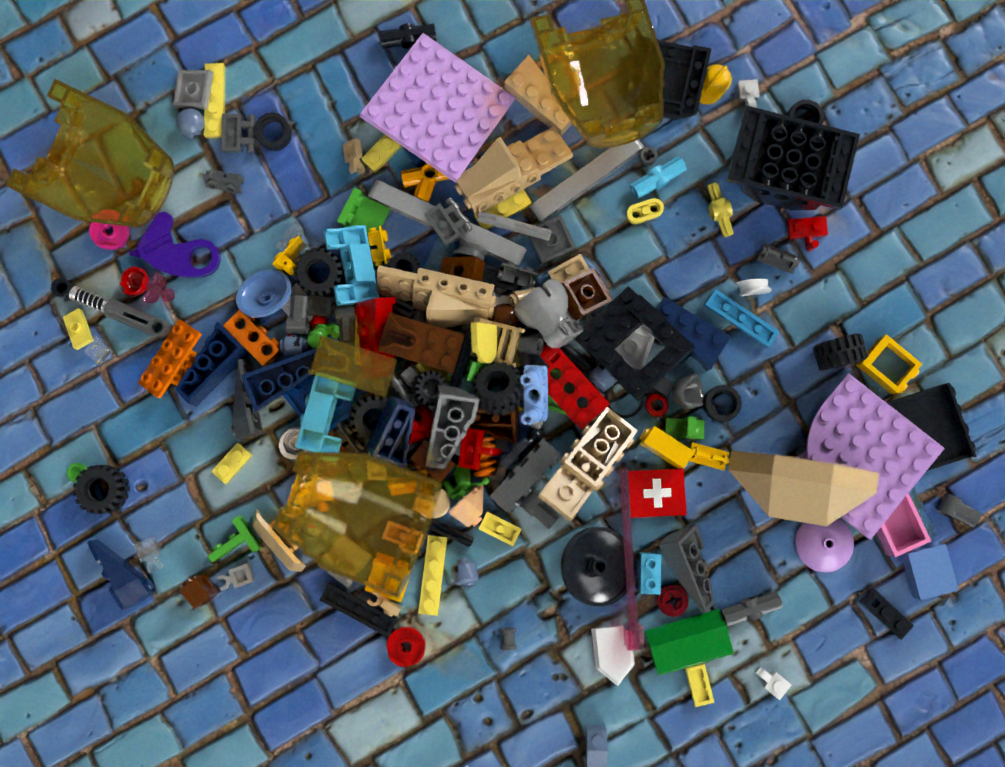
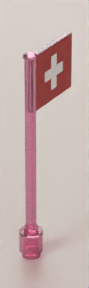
[618,467,687,651]

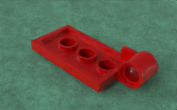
[539,343,610,430]

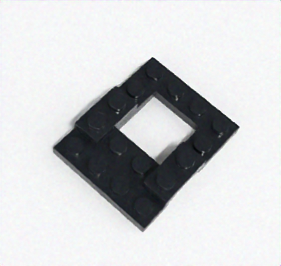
[574,286,695,401]

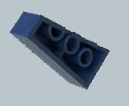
[656,296,731,371]
[175,322,249,407]
[241,349,325,412]

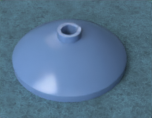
[236,269,292,318]

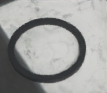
[605,382,644,418]

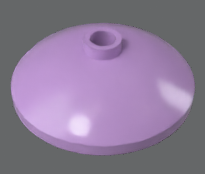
[795,518,854,572]

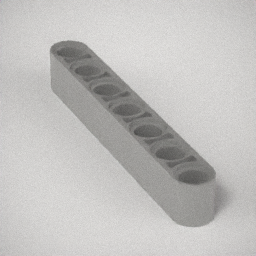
[530,132,645,223]

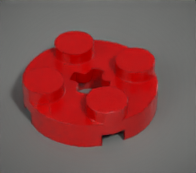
[386,626,426,667]

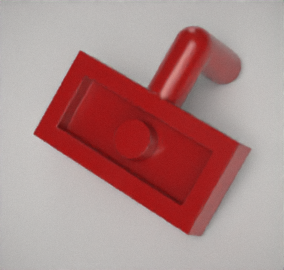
[787,216,828,252]
[458,428,502,470]

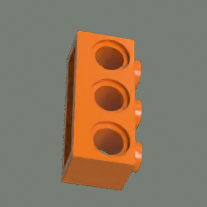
[223,310,282,367]

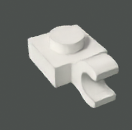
[737,79,760,108]
[755,667,791,700]

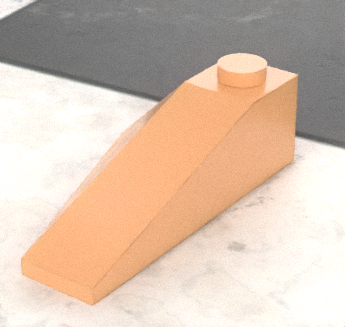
[449,485,484,527]

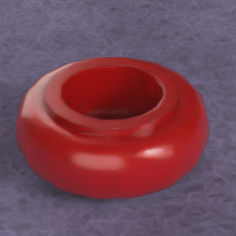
[645,394,669,417]

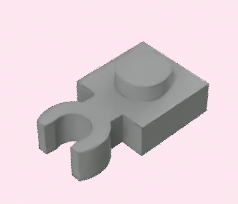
[216,563,255,590]

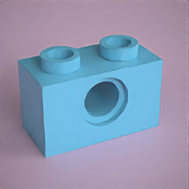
[638,552,661,594]

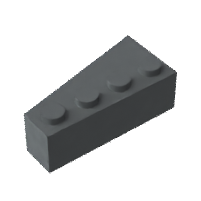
[489,439,560,512]

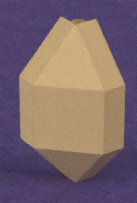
[728,451,879,526]

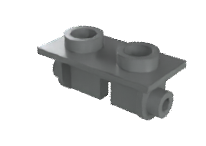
[202,169,245,194]
[757,243,800,274]
[497,261,538,289]
[333,420,368,460]

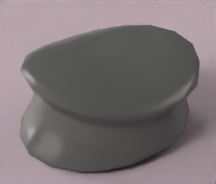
[452,240,489,262]

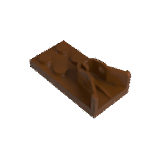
[377,312,464,373]

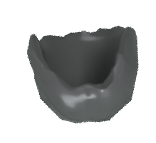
[672,373,705,409]

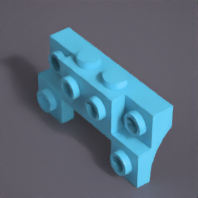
[323,225,379,306]
[296,372,357,458]

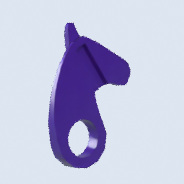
[129,212,221,278]

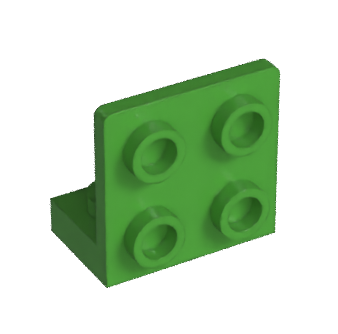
[337,187,390,240]

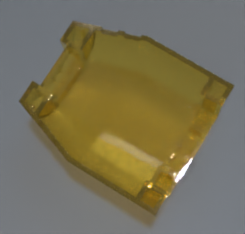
[530,0,665,148]
[6,78,174,228]
[272,451,442,598]

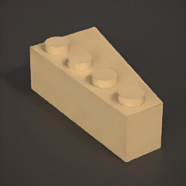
[504,55,574,136]

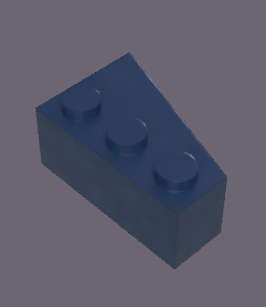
[365,395,415,468]

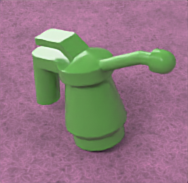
[307,323,340,348]
[443,465,490,501]

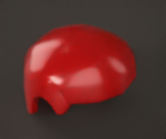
[120,266,150,296]

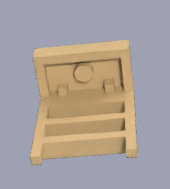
[470,317,525,367]

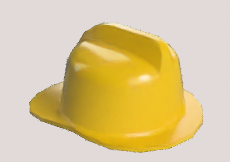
[700,64,732,105]

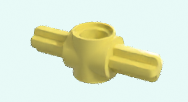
[707,183,734,237]

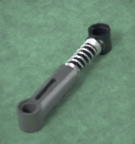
[51,278,172,339]

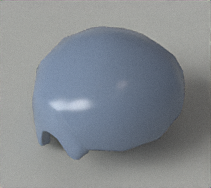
[176,108,205,139]

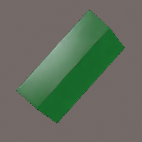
[645,609,734,676]

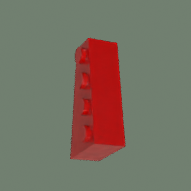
[355,297,396,379]

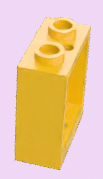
[856,334,922,395]

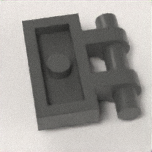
[221,114,257,153]
[424,197,473,247]
[388,373,421,409]

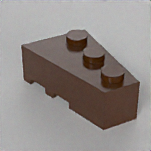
[468,406,520,444]

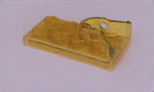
[308,335,398,397]

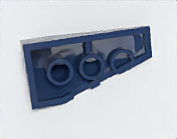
[87,539,155,610]

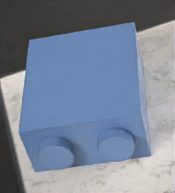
[901,541,959,600]

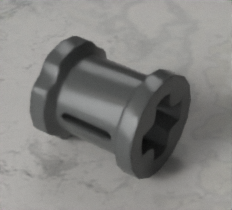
[499,627,517,650]

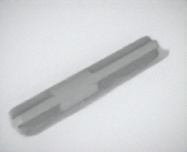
[477,211,551,241]

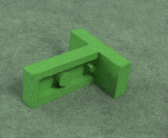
[665,417,705,440]
[208,515,264,562]

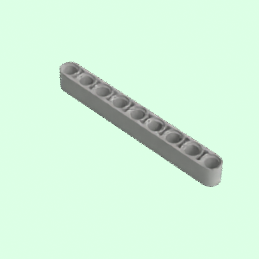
[367,180,527,267]

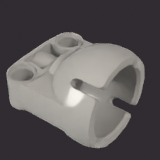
[514,278,583,348]

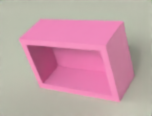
[876,493,931,557]

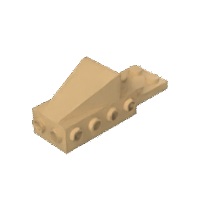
[454,126,573,216]
[377,265,496,328]
[538,407,638,521]

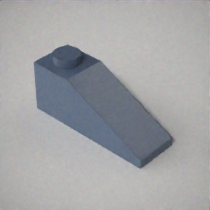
[585,725,607,767]

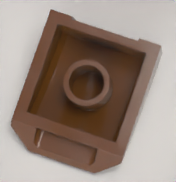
[562,268,613,320]

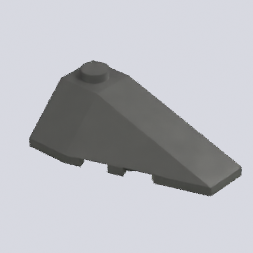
[232,359,264,440]
[425,385,479,469]
[659,524,714,613]

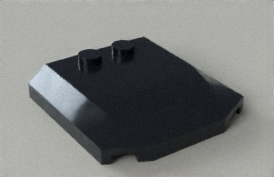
[623,34,712,121]

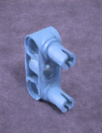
[520,365,548,425]

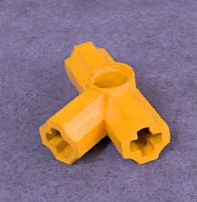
[401,164,449,203]

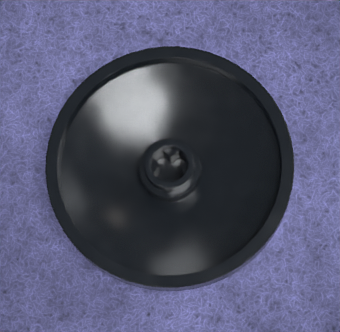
[561,527,636,607]

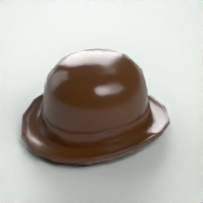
[488,304,525,336]

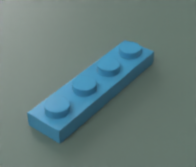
[704,289,779,348]

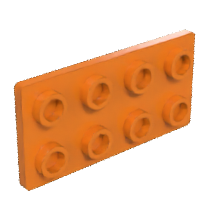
[138,319,202,399]

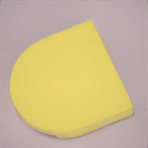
[471,322,497,363]

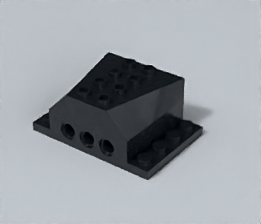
[726,105,860,211]

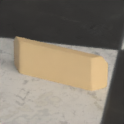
[252,509,306,572]

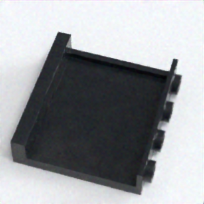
[886,383,977,471]

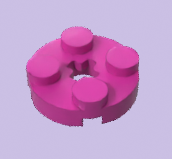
[89,212,130,250]

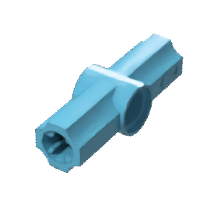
[630,156,687,199]

